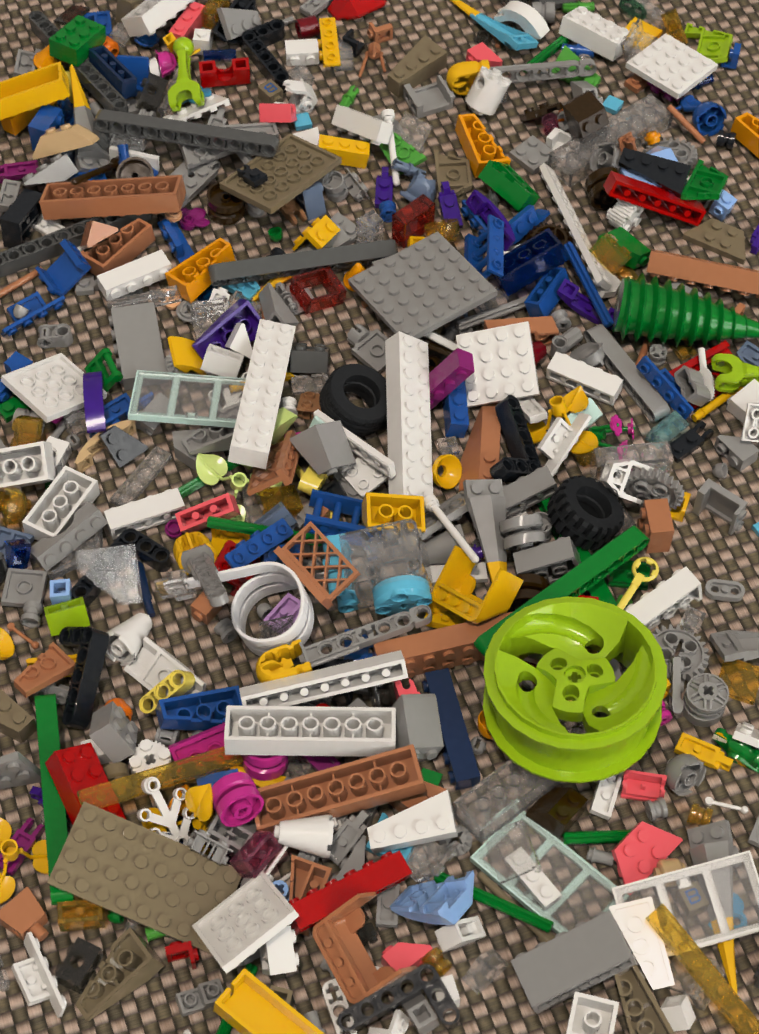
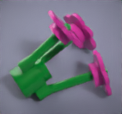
[588,414,635,460]

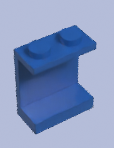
[35,238,92,296]

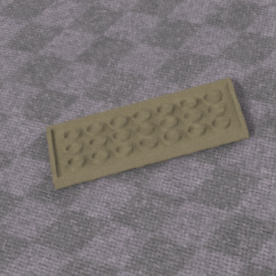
[46,801,244,954]

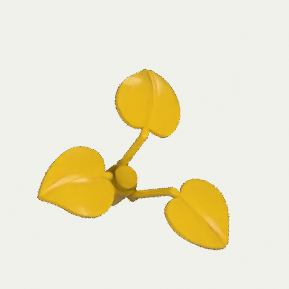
[527,386,599,454]
[141,784,215,857]
[0,818,49,905]

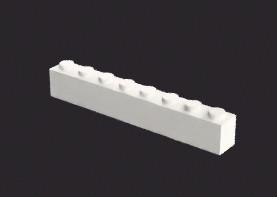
[239,650,408,706]

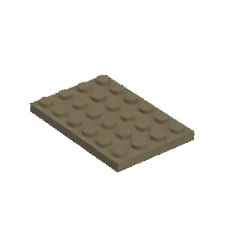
[219,133,342,214]

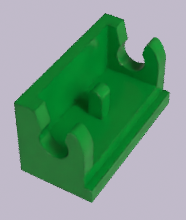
[608,560,651,591]

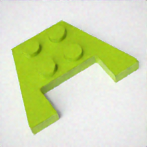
[684,23,733,64]

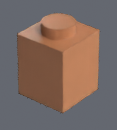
[190,591,222,625]

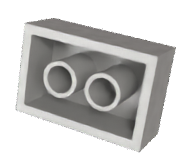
[513,536,581,584]

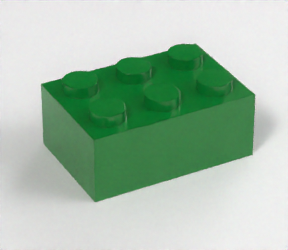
[49,15,106,67]

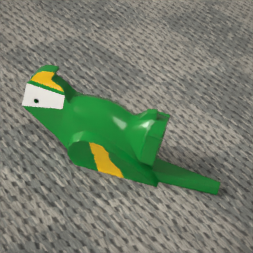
[712,728,759,773]

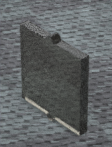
[53,5,90,25]

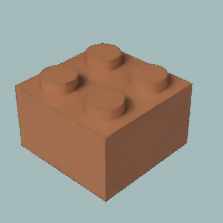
[637,498,674,554]

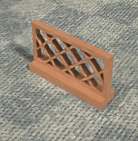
[246,429,300,496]
[273,521,361,610]

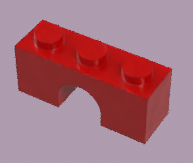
[199,57,251,88]

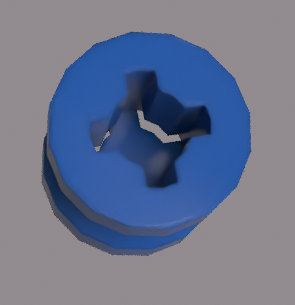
[379,200,397,222]

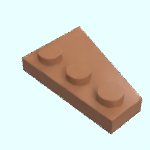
[14,642,75,698]

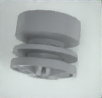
[682,673,729,727]

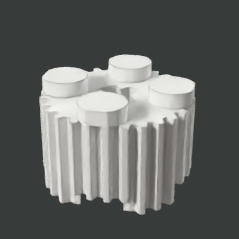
[605,198,645,232]
[129,739,173,787]

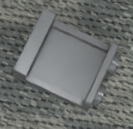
[403,75,455,119]
[692,478,748,535]

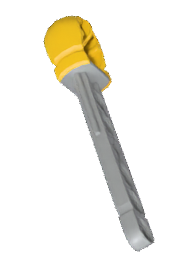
[446,59,597,95]
[173,531,229,607]
[256,605,432,683]

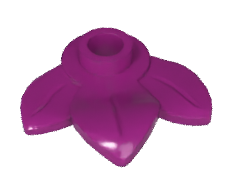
[179,208,210,230]

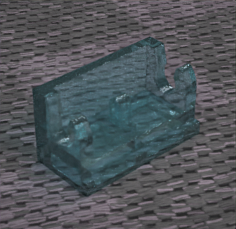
[645,410,689,450]

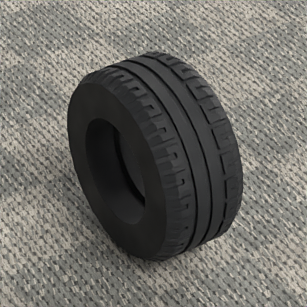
[319,364,387,437]

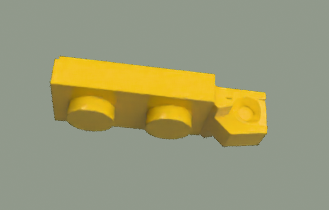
[674,732,734,772]

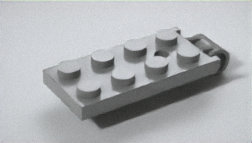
[160,160,220,217]
[390,491,469,544]

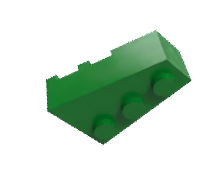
[478,160,540,212]

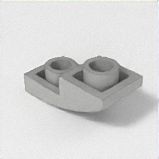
[175,978,224,1017]

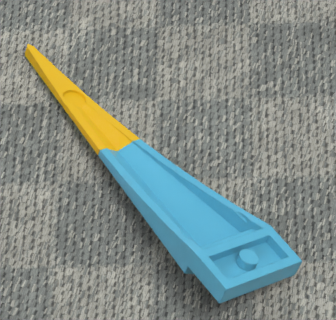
[450,0,539,51]

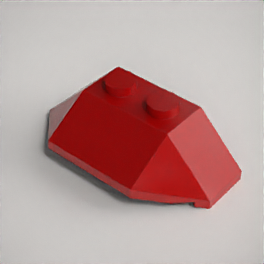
[327,0,387,20]

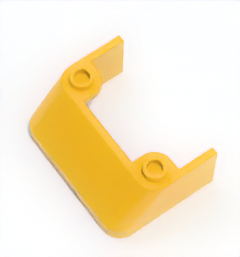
[431,545,524,624]

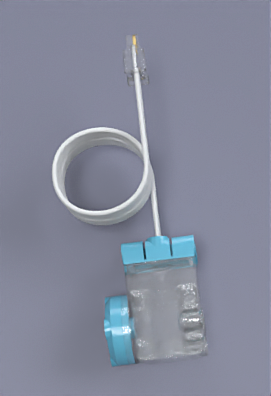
[154,519,434,656]

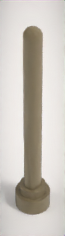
[477,871,556,943]

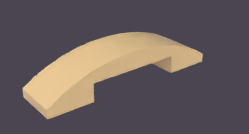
[75,420,137,473]

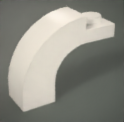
[493,1,550,40]

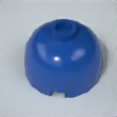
[692,101,727,136]

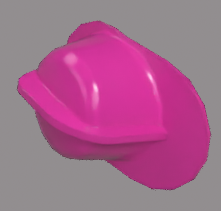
[154,50,177,85]

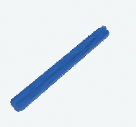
[563,241,614,328]

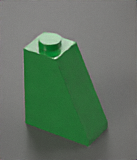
[594,227,651,269]

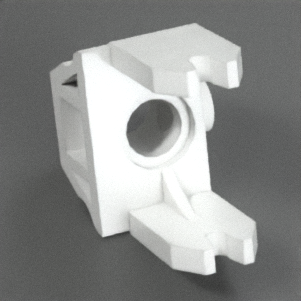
[274,79,318,114]
[600,459,654,504]

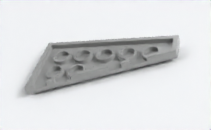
[179,122,279,169]
[0,751,41,789]

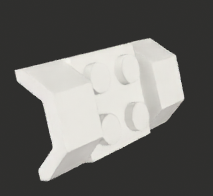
[123,636,206,696]

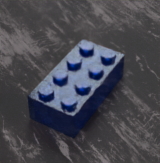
[492,228,569,296]

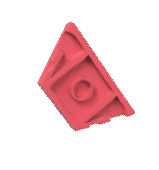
[611,821,683,896]

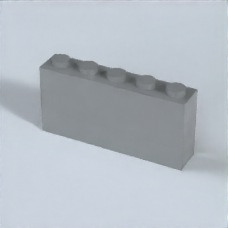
[108,302,169,391]
[511,910,637,1014]

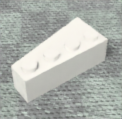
[624,567,703,630]
[367,790,458,854]

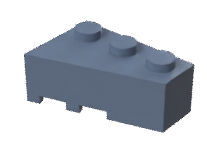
[295,181,326,221]

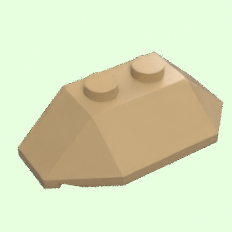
[32,123,99,160]

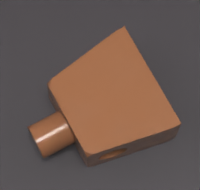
[0,887,49,942]

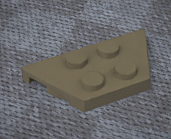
[433,150,472,197]
[682,218,746,265]

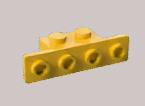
[317,17,341,67]

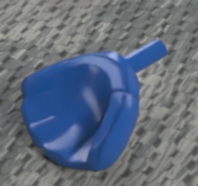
[134,33,159,47]
[676,95,701,112]

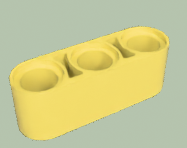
[297,465,328,496]
[139,670,195,715]

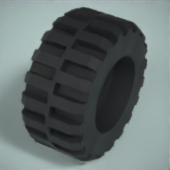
[547,476,624,550]

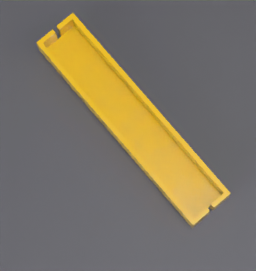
[0,61,70,121]
[213,968,324,1034]

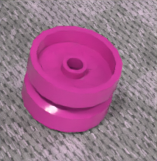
[243,755,288,781]
[212,772,264,827]

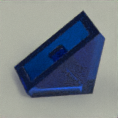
[5,538,31,569]

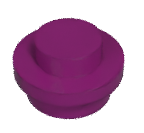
[165,519,183,538]

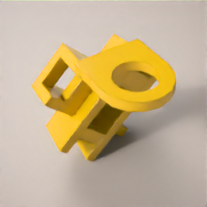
[162,32,201,62]

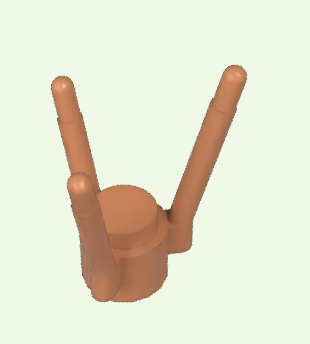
[358,42,386,77]

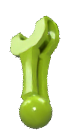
[168,37,205,112]
[711,353,759,393]

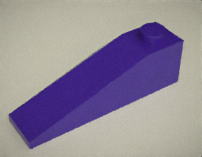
[191,298,261,360]

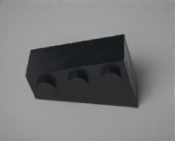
[0,188,43,248]

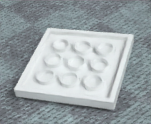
[625,33,718,99]
[456,321,540,408]
[1,353,107,423]
[192,871,299,974]

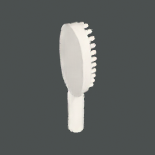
[698,347,715,401]

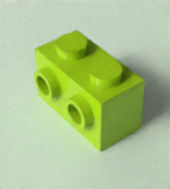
[44,597,91,637]

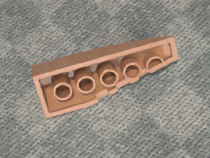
[459,402,501,492]

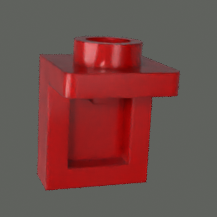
[165,941,199,969]

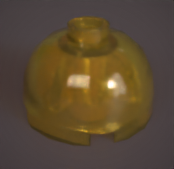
[424,218,460,243]
[0,487,31,526]

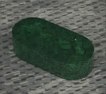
[619,0,647,20]

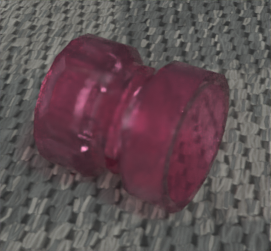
[542,113,560,136]

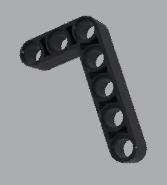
[241,19,289,93]
[490,395,542,483]
[71,528,171,608]
[59,627,109,730]
[337,964,460,1034]

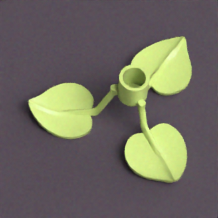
[196,453,283,522]

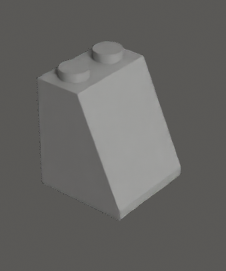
[290,420,356,476]
[392,694,444,760]

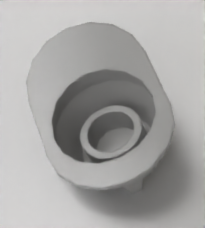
[570,342,605,367]

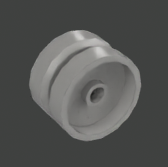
[499,514,546,551]

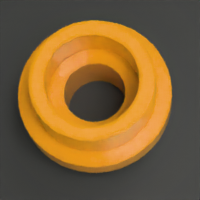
[644,131,661,145]

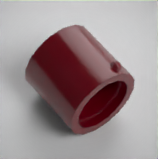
[295,15,320,40]

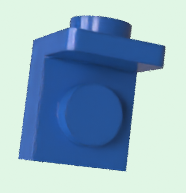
[720,43,741,69]

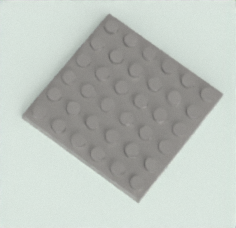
[348,231,498,339]

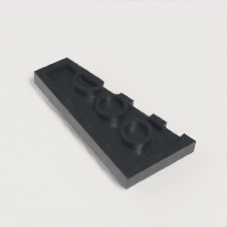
[618,148,691,198]

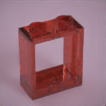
[392,194,435,249]
[289,267,347,314]

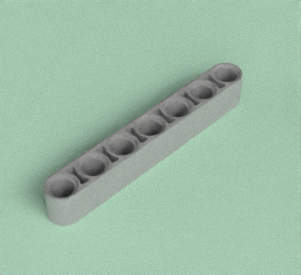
[584,324,670,422]

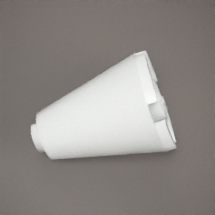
[106,613,153,666]
[274,815,334,858]

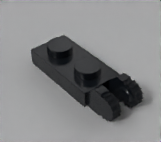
[664,421,714,463]

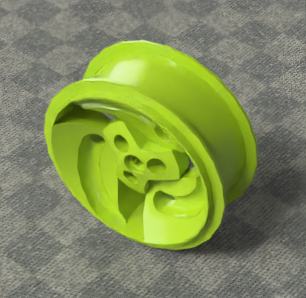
[483,596,667,783]

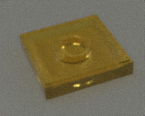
[719,660,759,705]

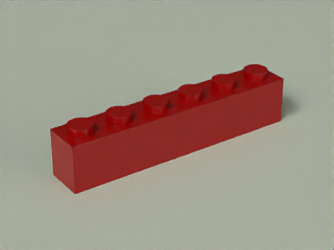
[603,171,707,226]
[289,850,412,935]

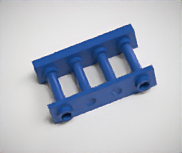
[464,214,504,279]
[304,489,384,550]

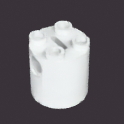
[465,66,511,116]

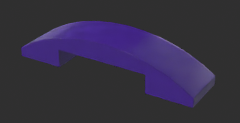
[465,190,516,251]
[557,278,614,330]
[83,371,106,433]

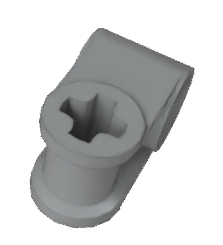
[37,323,74,349]

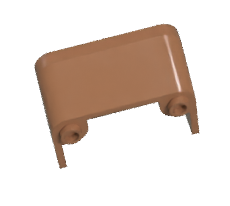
[312,892,417,1004]

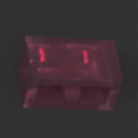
[229,831,282,878]

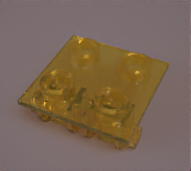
[258,485,303,516]

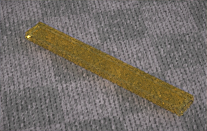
[77,746,243,808]
[645,903,759,1034]

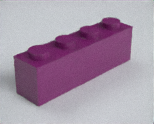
[429,348,475,410]

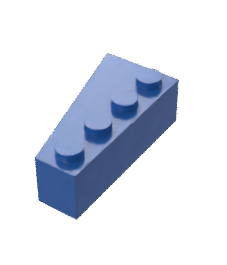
[155,685,243,731]

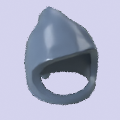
[400,169,437,207]

